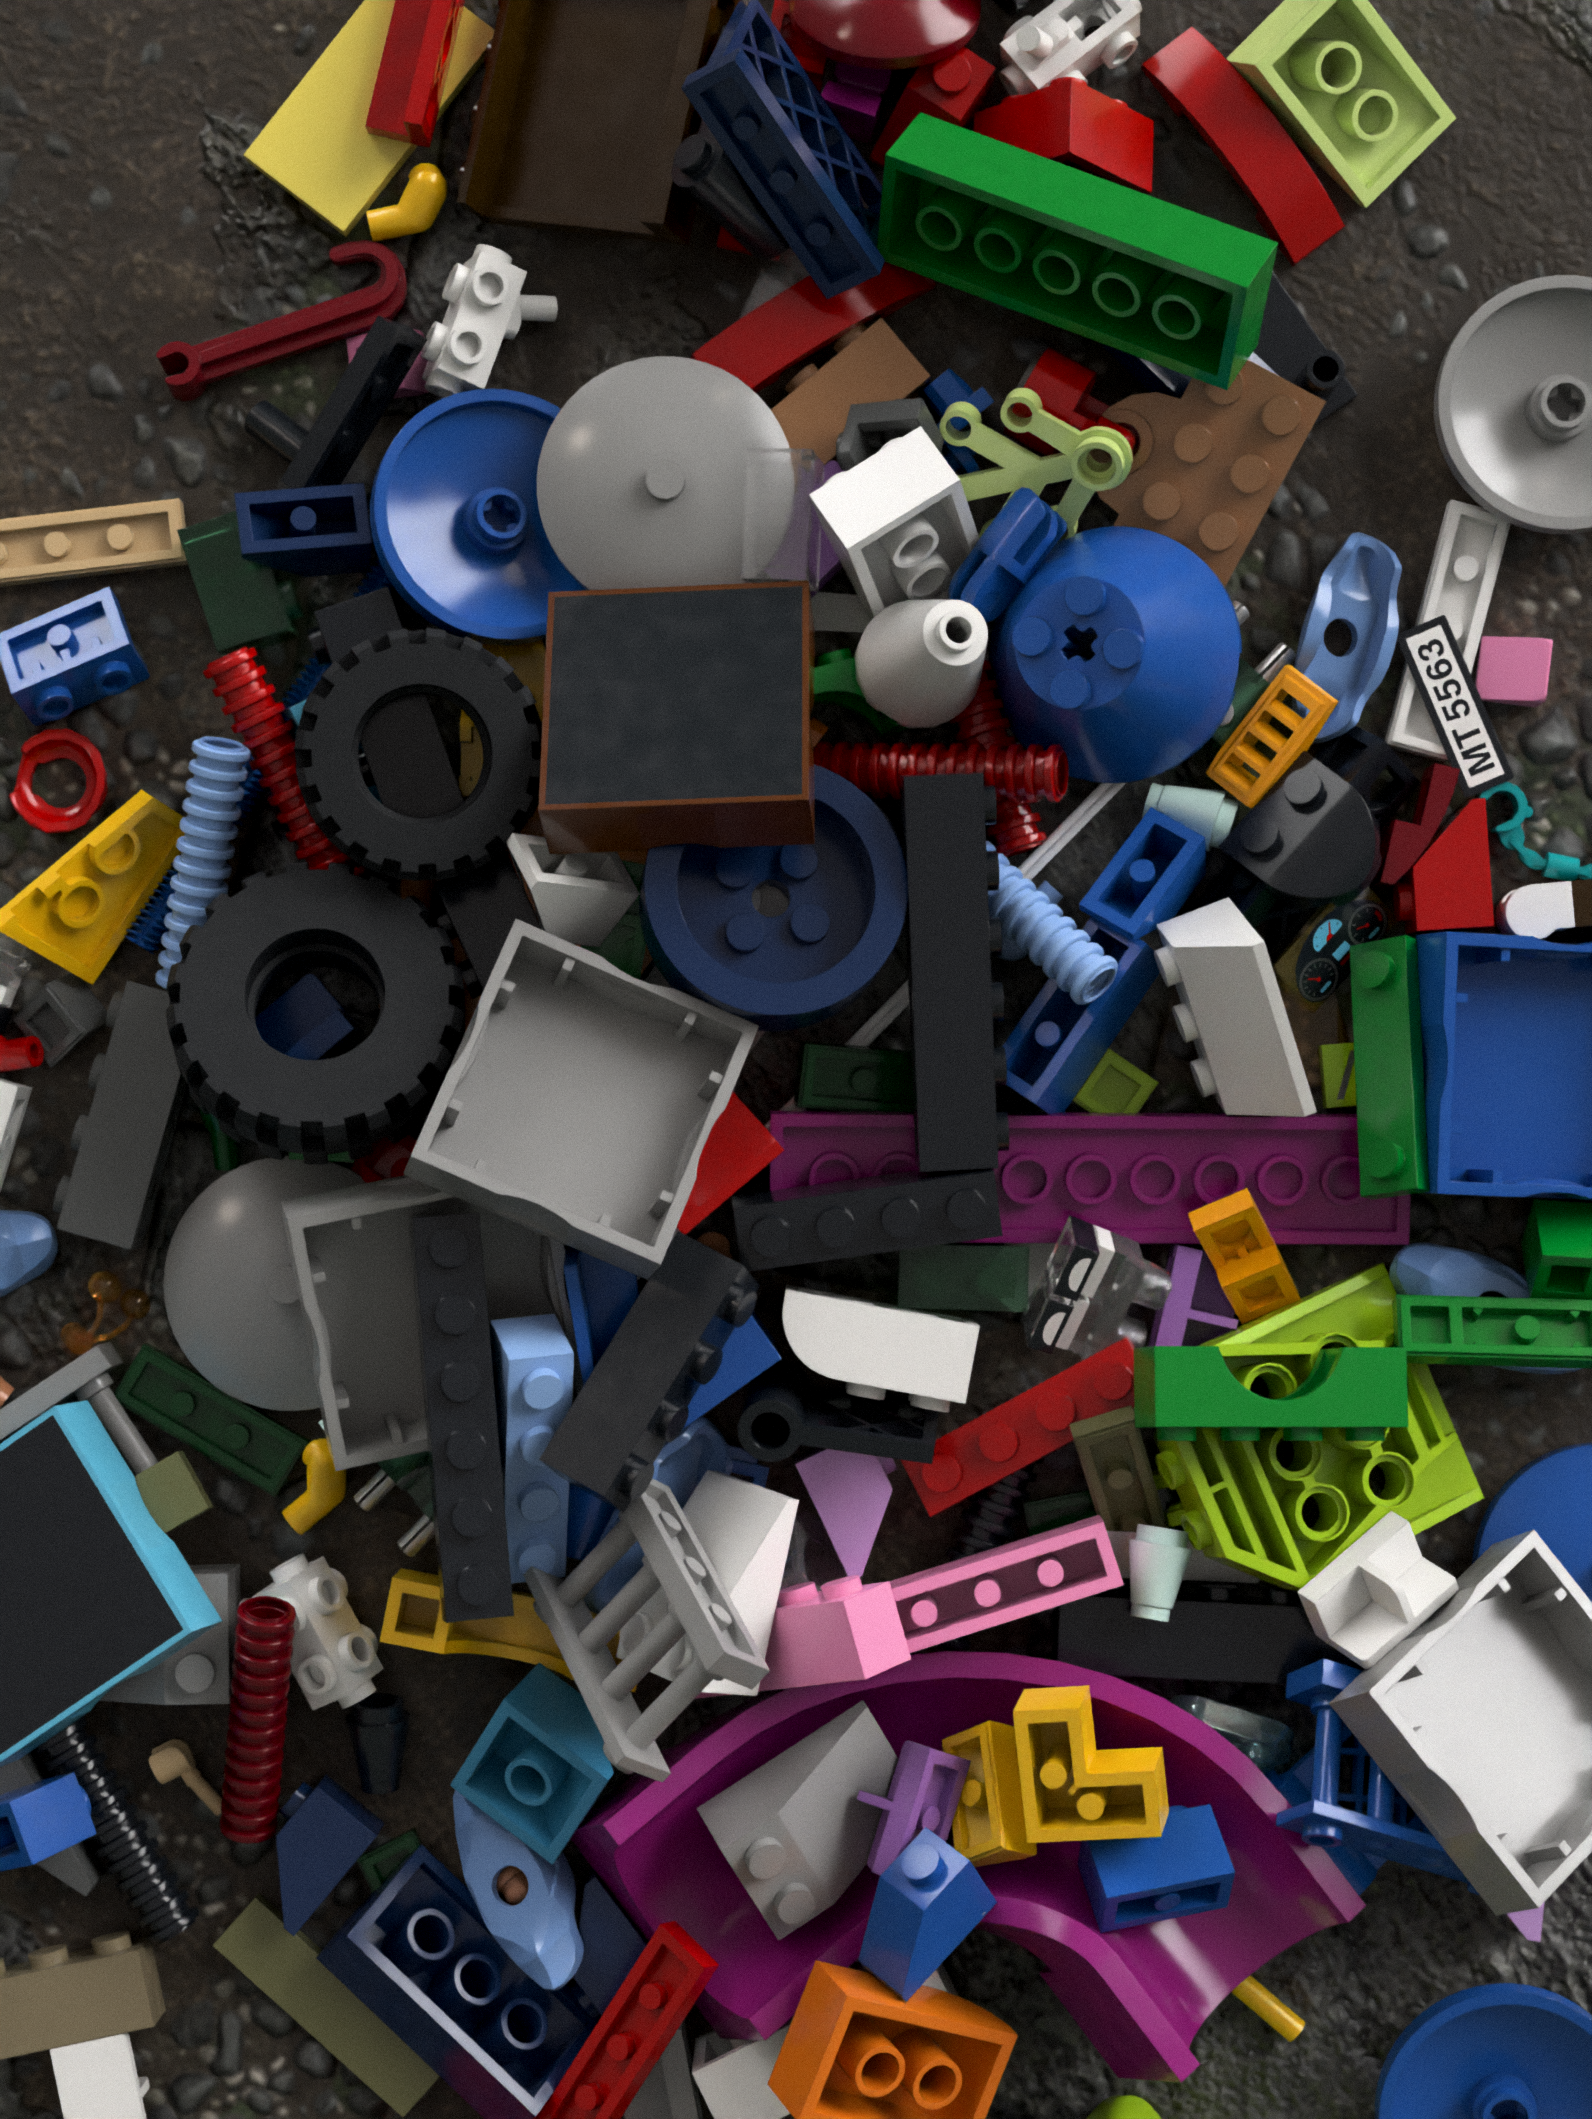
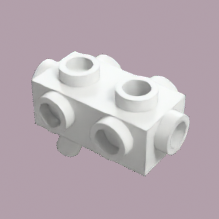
[999,0,1142,96]
[420,244,558,398]
[238,1553,384,1710]

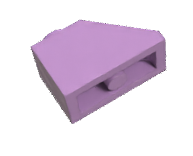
[795,1448,898,1577]

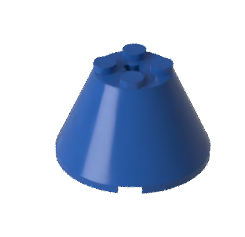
[989,526,1242,784]

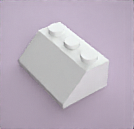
[1154,897,1317,1117]

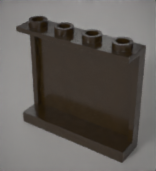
[457,0,741,245]

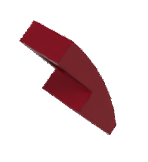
[1370,763,1460,890]

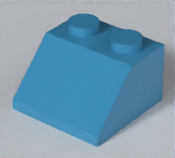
[450,1663,614,1865]

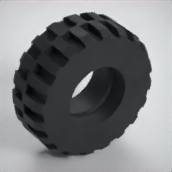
[166,862,465,1164]

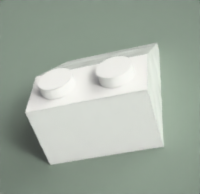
[809,426,979,620]
[616,1470,799,1696]

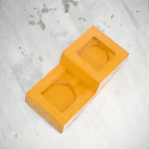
[1188,1188,1301,1324]

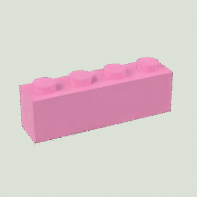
[889,1515,1124,1653]
[695,1575,911,1699]

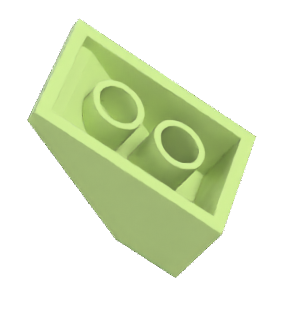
[1226,0,1456,208]

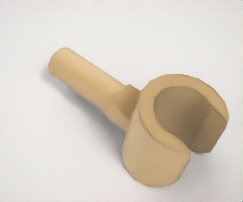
[148,1739,222,1816]

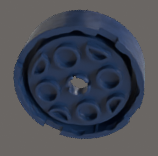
[639,764,908,1032]

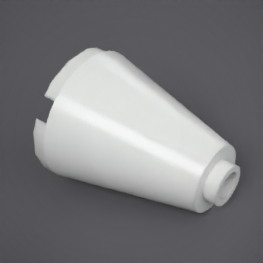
[854,600,988,728]

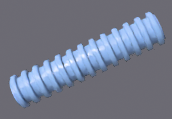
[155,736,251,990]
[986,841,1118,1005]

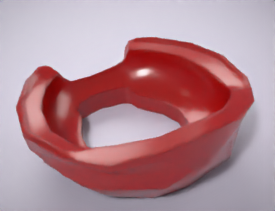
[9,729,108,833]

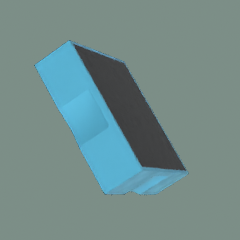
[0,1400,222,1767]

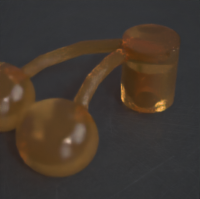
[60,1271,151,1355]

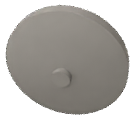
[1434,275,1592,534]
[537,356,795,590]
[163,1156,367,1411]

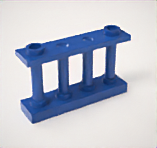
[1276,1658,1479,1895]

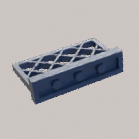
[681,0,885,299]

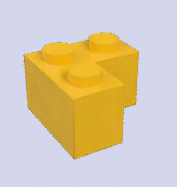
[1013,1685,1169,1843]

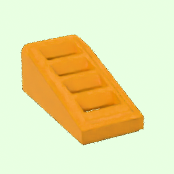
[1205,665,1339,808]

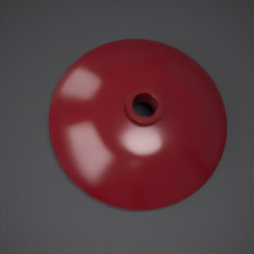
[789,0,981,69]

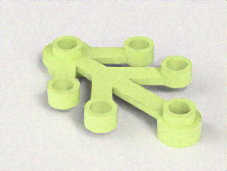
[939,388,1133,543]

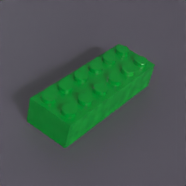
[877,112,1278,390]

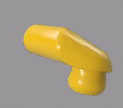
[366,163,447,242]
[282,1438,347,1535]

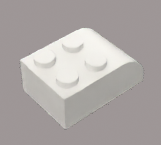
[782,1284,980,1412]

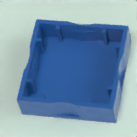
[1416,931,1592,1200]

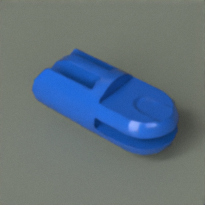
[948,487,1067,622]

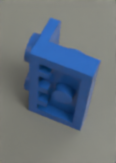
[0,586,150,726]

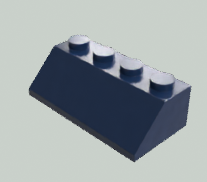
[316,1844,601,2119]

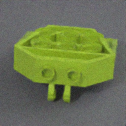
[1152,1263,1484,1591]

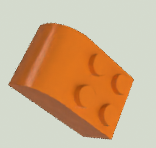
[767,1960,1018,2119]

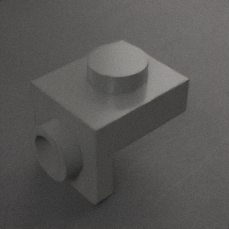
[836,398,944,471]

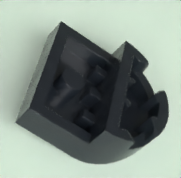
[1218,751,1382,912]

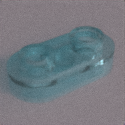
[1170,1695,1295,1772]

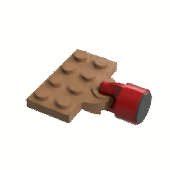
[1001,347,1327,587]

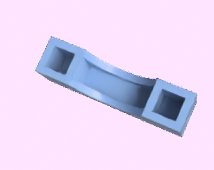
[490,1314,574,1584]

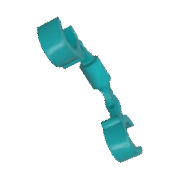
[1475,782,1592,881]

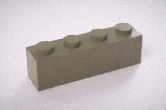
[0,1931,166,2060]

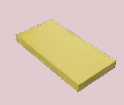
[243,0,494,237]

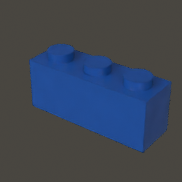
[1002,917,1160,1114]

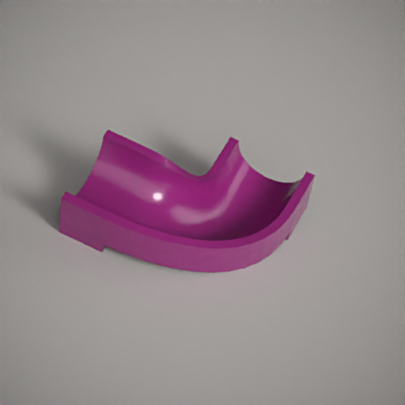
[571,1651,1366,2083]

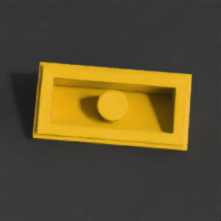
[942,1720,1037,1867]

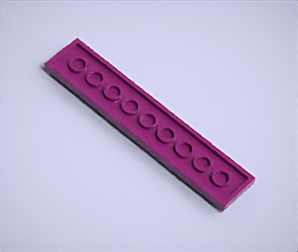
[769,1111,1411,1245]

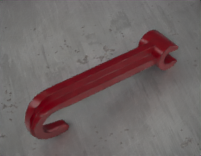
[156,240,408,401]

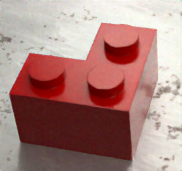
[973,77,1154,195]

